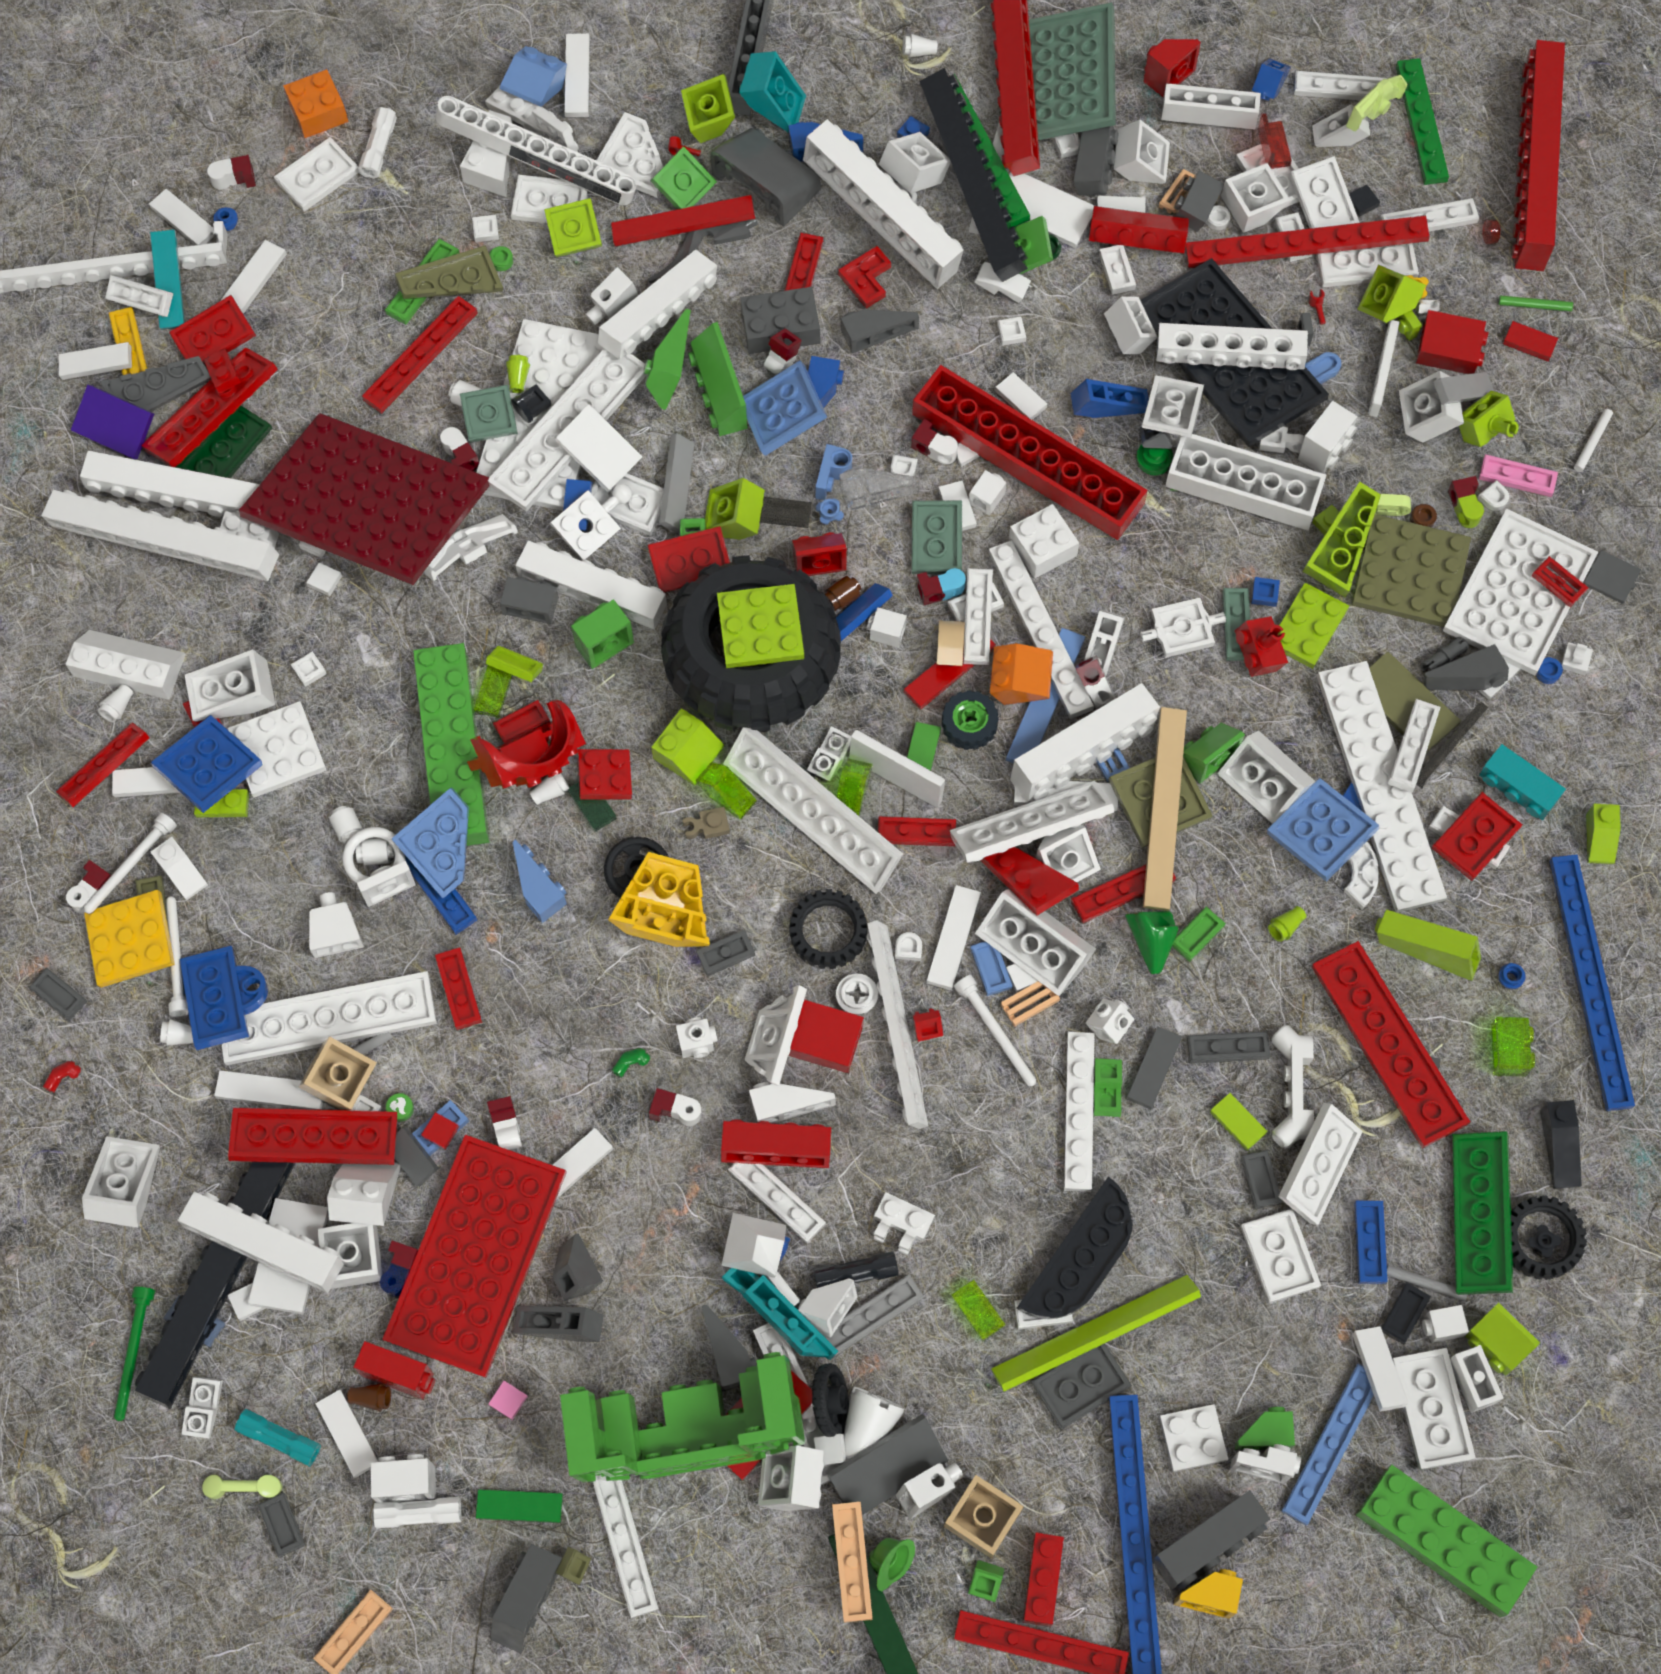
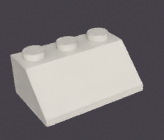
[1217,731,1316,824]

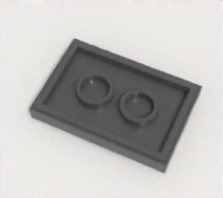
[1031,1343,1132,1430]

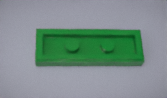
[476,1489,563,1523]

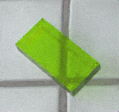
[474,665,513,718]

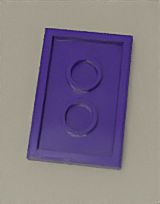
[71,384,154,459]

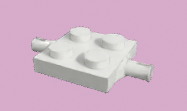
[1140,598,1226,658]

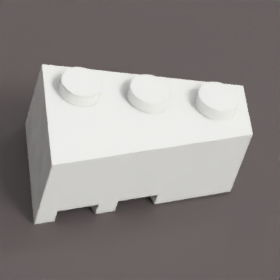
[460,110,513,197]

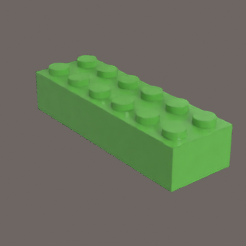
[1356,1464,1537,1618]

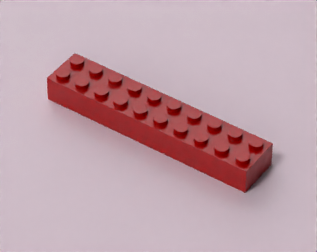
[1511,40,1565,272]
[912,365,1148,540]

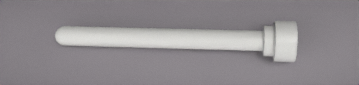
[84,813,177,914]
[166,896,189,1017]
[954,975,1036,1086]

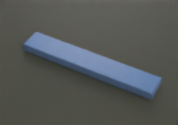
[1006,628,1085,764]
[1281,1364,1374,1526]

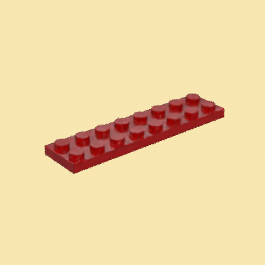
[1312,941,1471,1149]

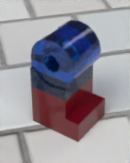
[380,1240,418,1297]

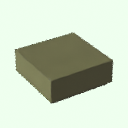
[556,1547,591,1585]

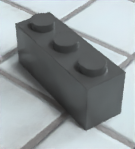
[1073,126,1119,196]

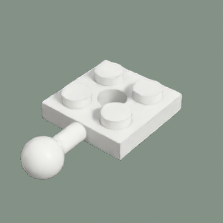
[550,484,632,561]

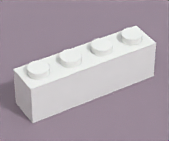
[1161,84,1261,130]

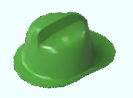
[869,1538,915,1591]

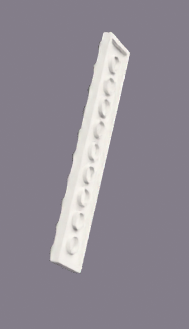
[1317,661,1447,913]

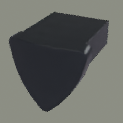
[511,384,552,423]

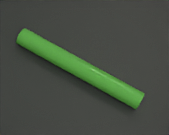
[1498,295,1573,312]

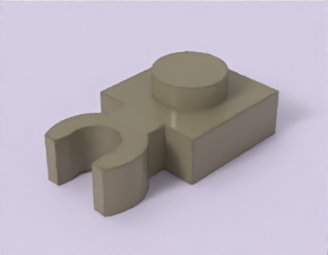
[682,807,730,839]

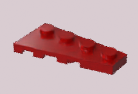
[980,847,1079,916]

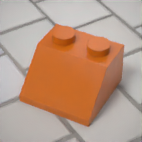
[990,643,1053,705]

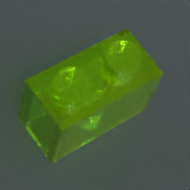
[1491,1017,1535,1077]

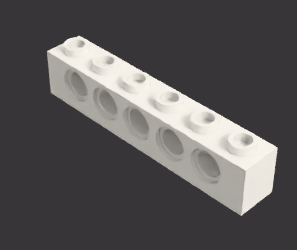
[1157,323,1308,370]

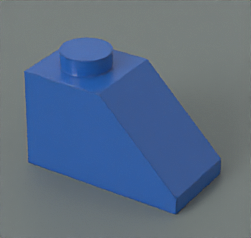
[1252,58,1291,101]

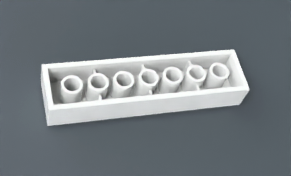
[803,119,963,289]

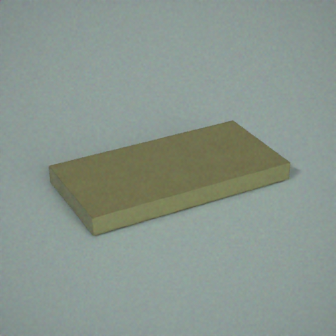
[1369,652,1461,755]

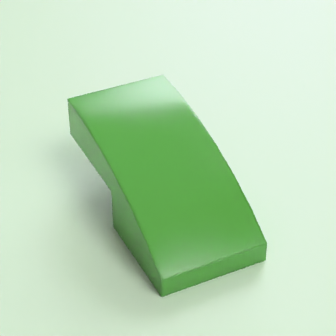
[907,722,941,771]
[1094,1058,1122,1117]

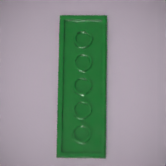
[1452,1131,1513,1295]

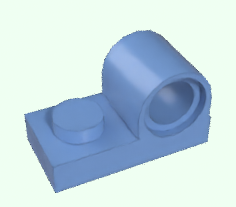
[815,444,852,500]

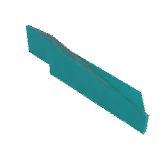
[721,1268,838,1360]

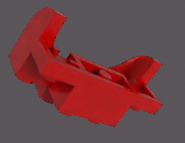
[467,699,586,789]

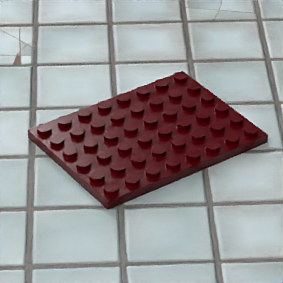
[239,413,490,585]

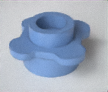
[816,499,844,525]

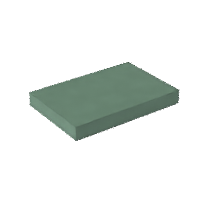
[912,500,962,574]

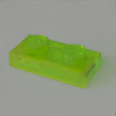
[951,1279,1006,1342]

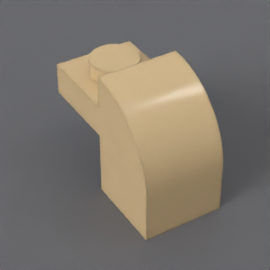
[937,620,965,666]

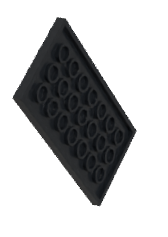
[1140,258,1329,447]

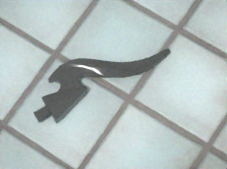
[648,219,758,284]

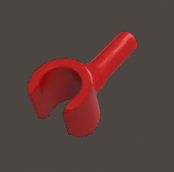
[668,136,701,156]
[1309,289,1326,325]

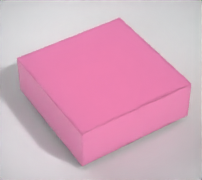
[488,1381,528,1420]

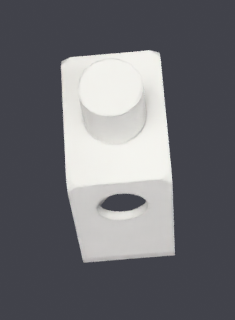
[585,267,638,325]
[309,892,364,958]
[895,1463,963,1520]

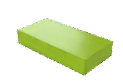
[486,646,543,683]
[1210,1093,1268,1151]

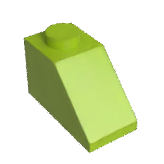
[1586,803,1621,864]

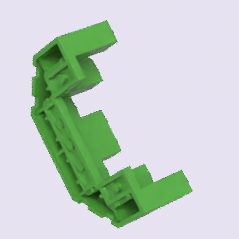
[560,1352,805,1482]

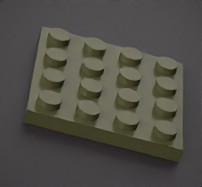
[1352,514,1471,627]

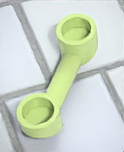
[202,1475,282,1499]

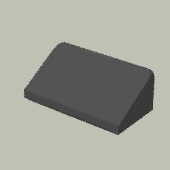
[1139,427,1172,449]

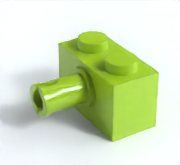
[1459,390,1519,447]

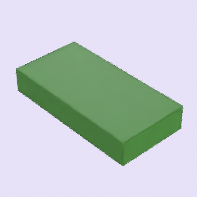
[1172,906,1226,962]

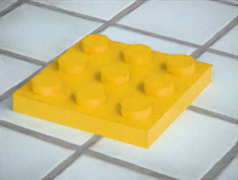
[84,890,175,988]

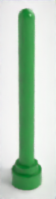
[114,1286,156,1422]

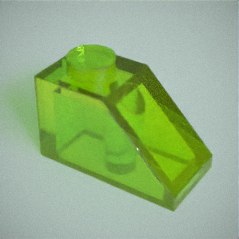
[836,758,873,816]
[695,762,757,819]

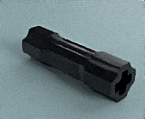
[813,1251,899,1288]

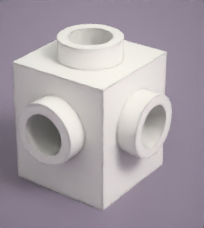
[1086,998,1134,1044]
[676,1017,718,1058]

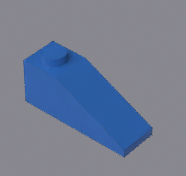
[788,122,863,162]
[808,356,844,408]
[1070,379,1149,418]

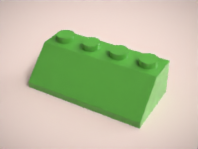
[688,322,747,437]

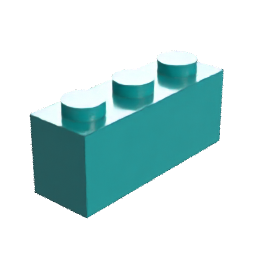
[1479,744,1566,820]

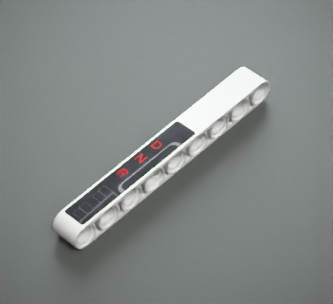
[435,96,637,205]

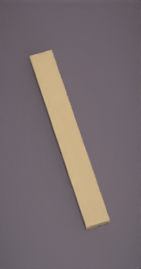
[1142,707,1187,911]

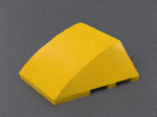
[608,852,710,947]

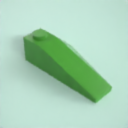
[643,309,691,410]

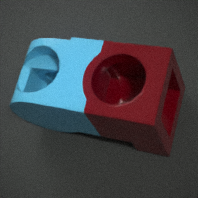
[916,568,966,606]

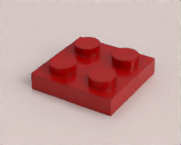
[577,749,632,800]

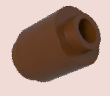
[825,576,861,611]

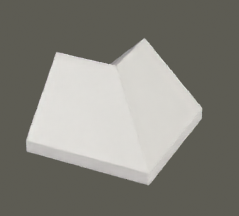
[1036,825,1101,882]
[721,1213,786,1278]

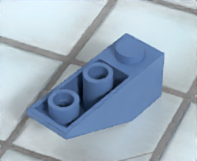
[513,839,567,923]

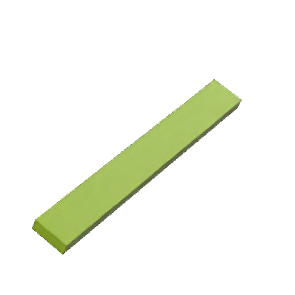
[991,1275,1201,1391]

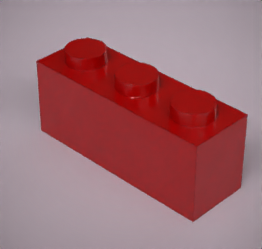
[1022,1533,1064,1628]

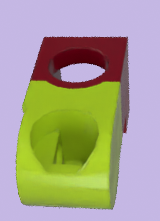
[1448,476,1484,528]

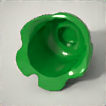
[1125,911,1178,974]

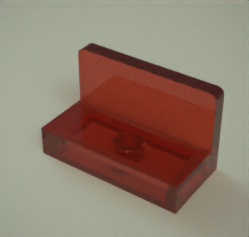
[1257,113,1292,169]

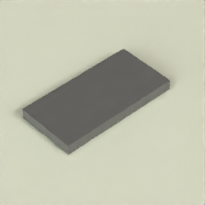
[827,1414,948,1515]

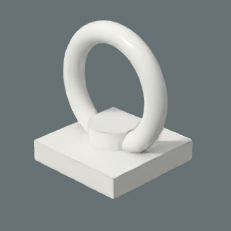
[342,827,416,907]

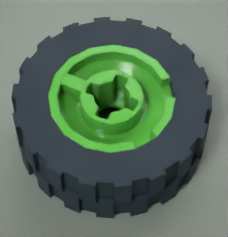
[942,690,999,750]

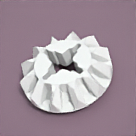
[836,974,878,1015]

